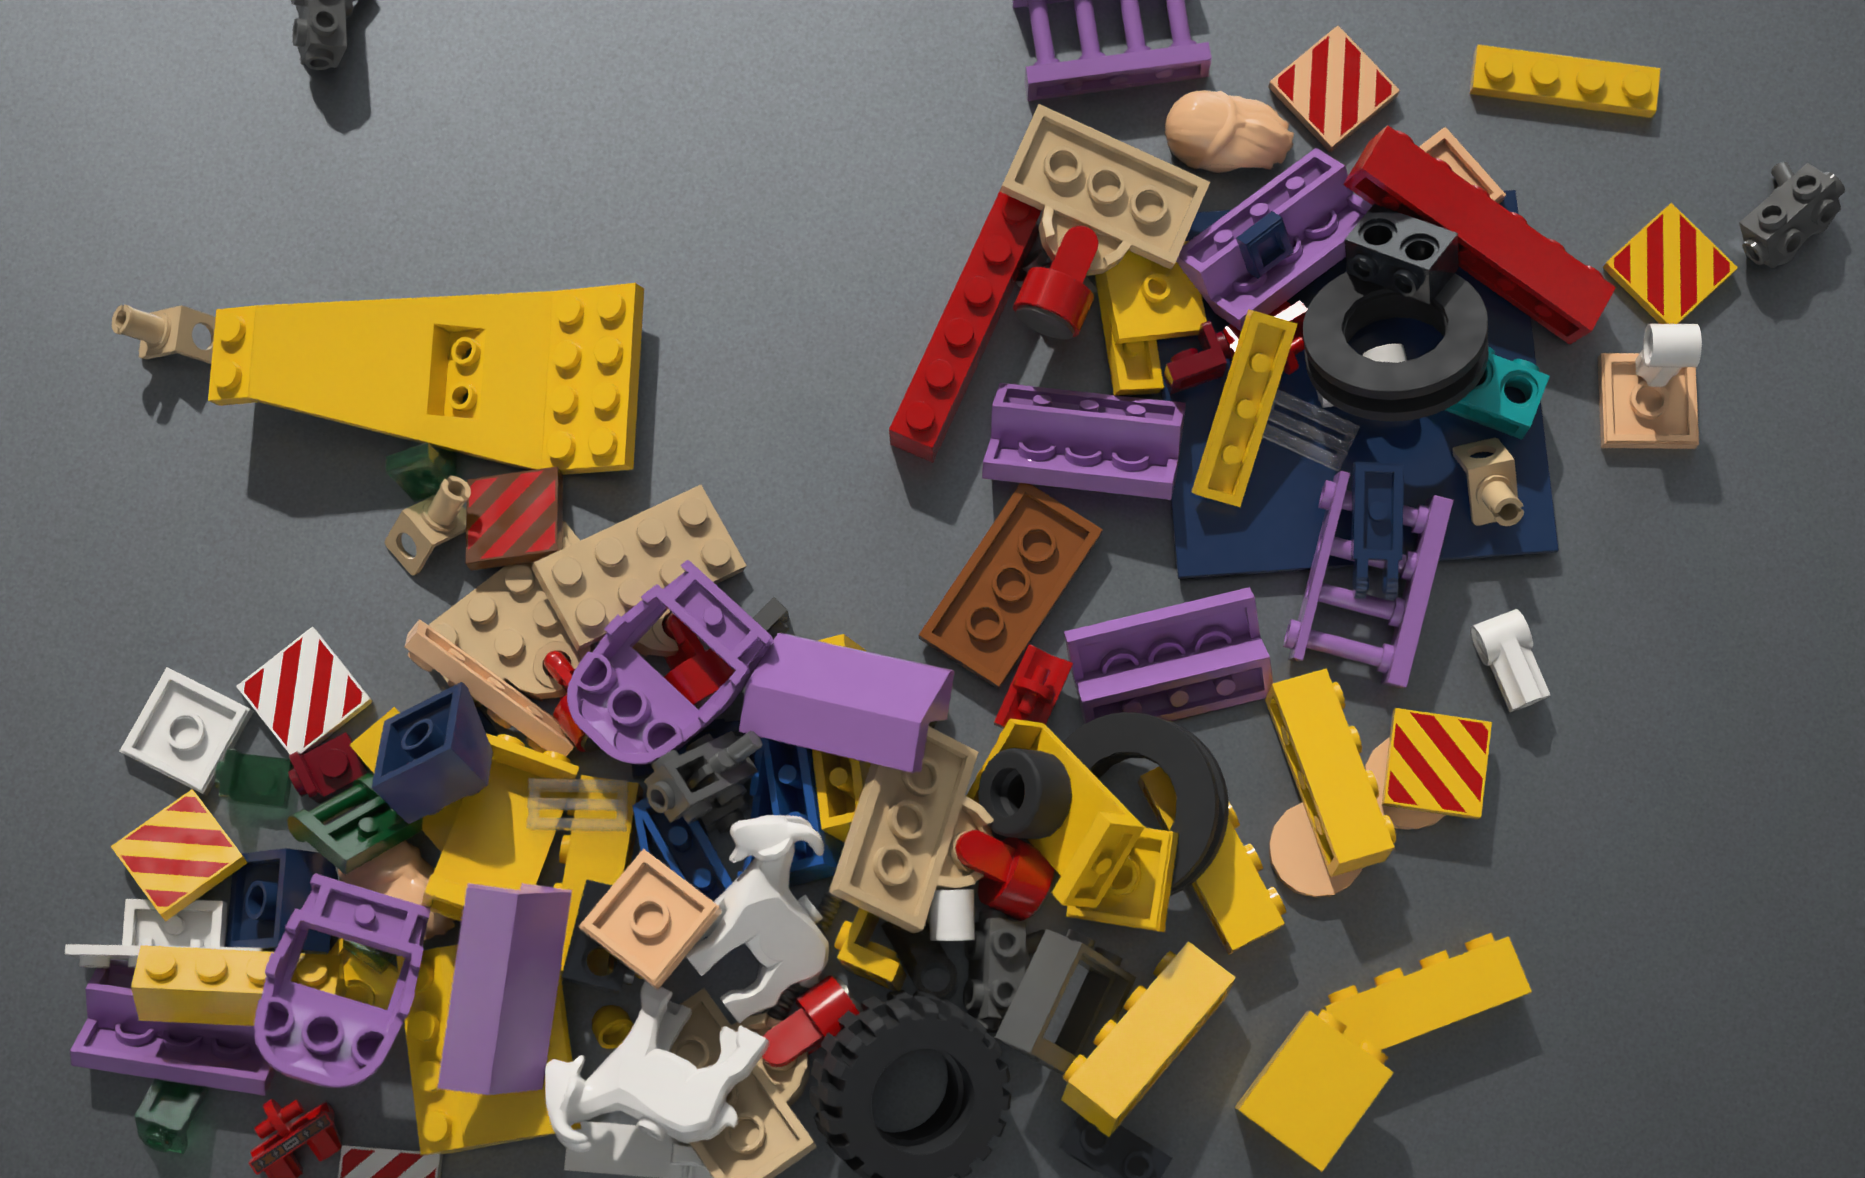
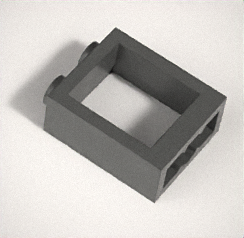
[995,929,1136,1076]

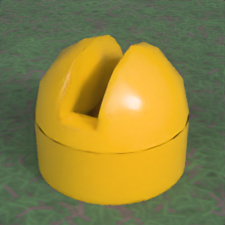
[592,1005,634,1049]

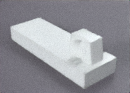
[564,1121,713,1178]

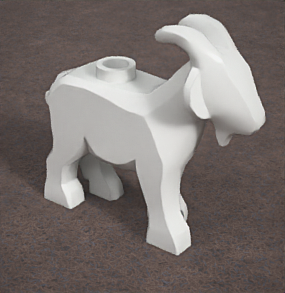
[686,815,829,1023]
[545,981,769,1152]

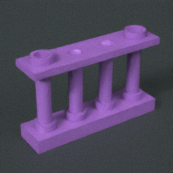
[1012,0,1212,101]
[1283,471,1453,689]

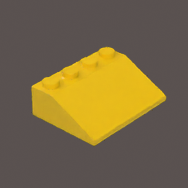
[396,944,582,1155]

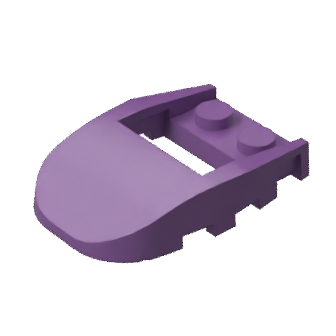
[567,560,774,765]
[254,874,431,1088]

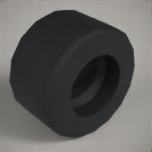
[978,748,1072,839]

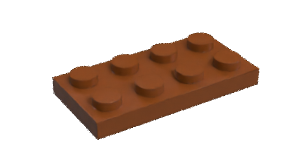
[919,483,1103,690]

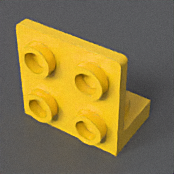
[834,908,907,991]

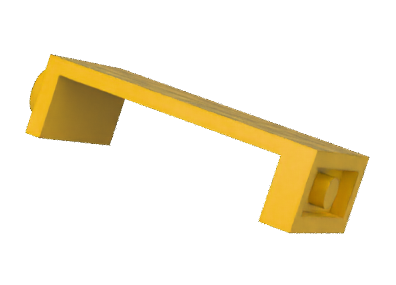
[966,718,1145,908]
[421,733,579,922]

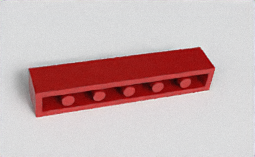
[1343,125,1616,345]
[889,191,1042,463]

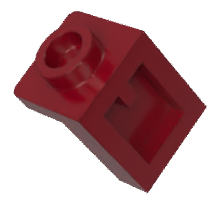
[1164,321,1231,395]
[288,732,369,804]

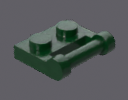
[287,773,423,875]

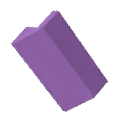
[1176,148,1372,331]
[982,383,1186,500]
[1064,587,1273,724]
[739,633,955,773]
[437,883,572,1095]
[70,959,276,1096]

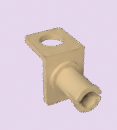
[112,304,216,364]
[1453,438,1524,526]
[384,476,471,575]

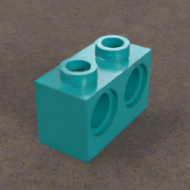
[1445,346,1550,440]

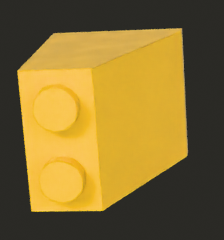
[1234,1009,1393,1172]

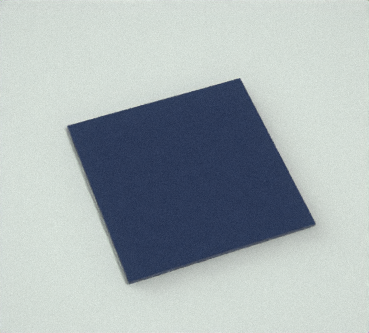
[1156,190,1559,579]

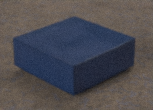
[1236,211,1294,279]

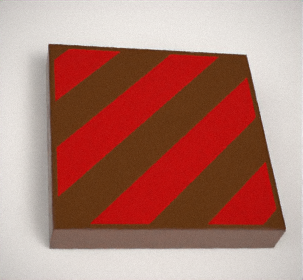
[465,466,563,571]

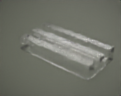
[1262,389,1360,472]
[526,778,629,831]

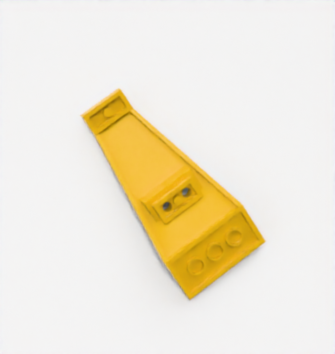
[208,283,644,475]

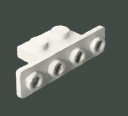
[65,899,270,968]

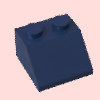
[371,682,493,824]
[226,848,338,954]

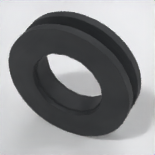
[1303,272,1488,421]
[1063,712,1229,896]

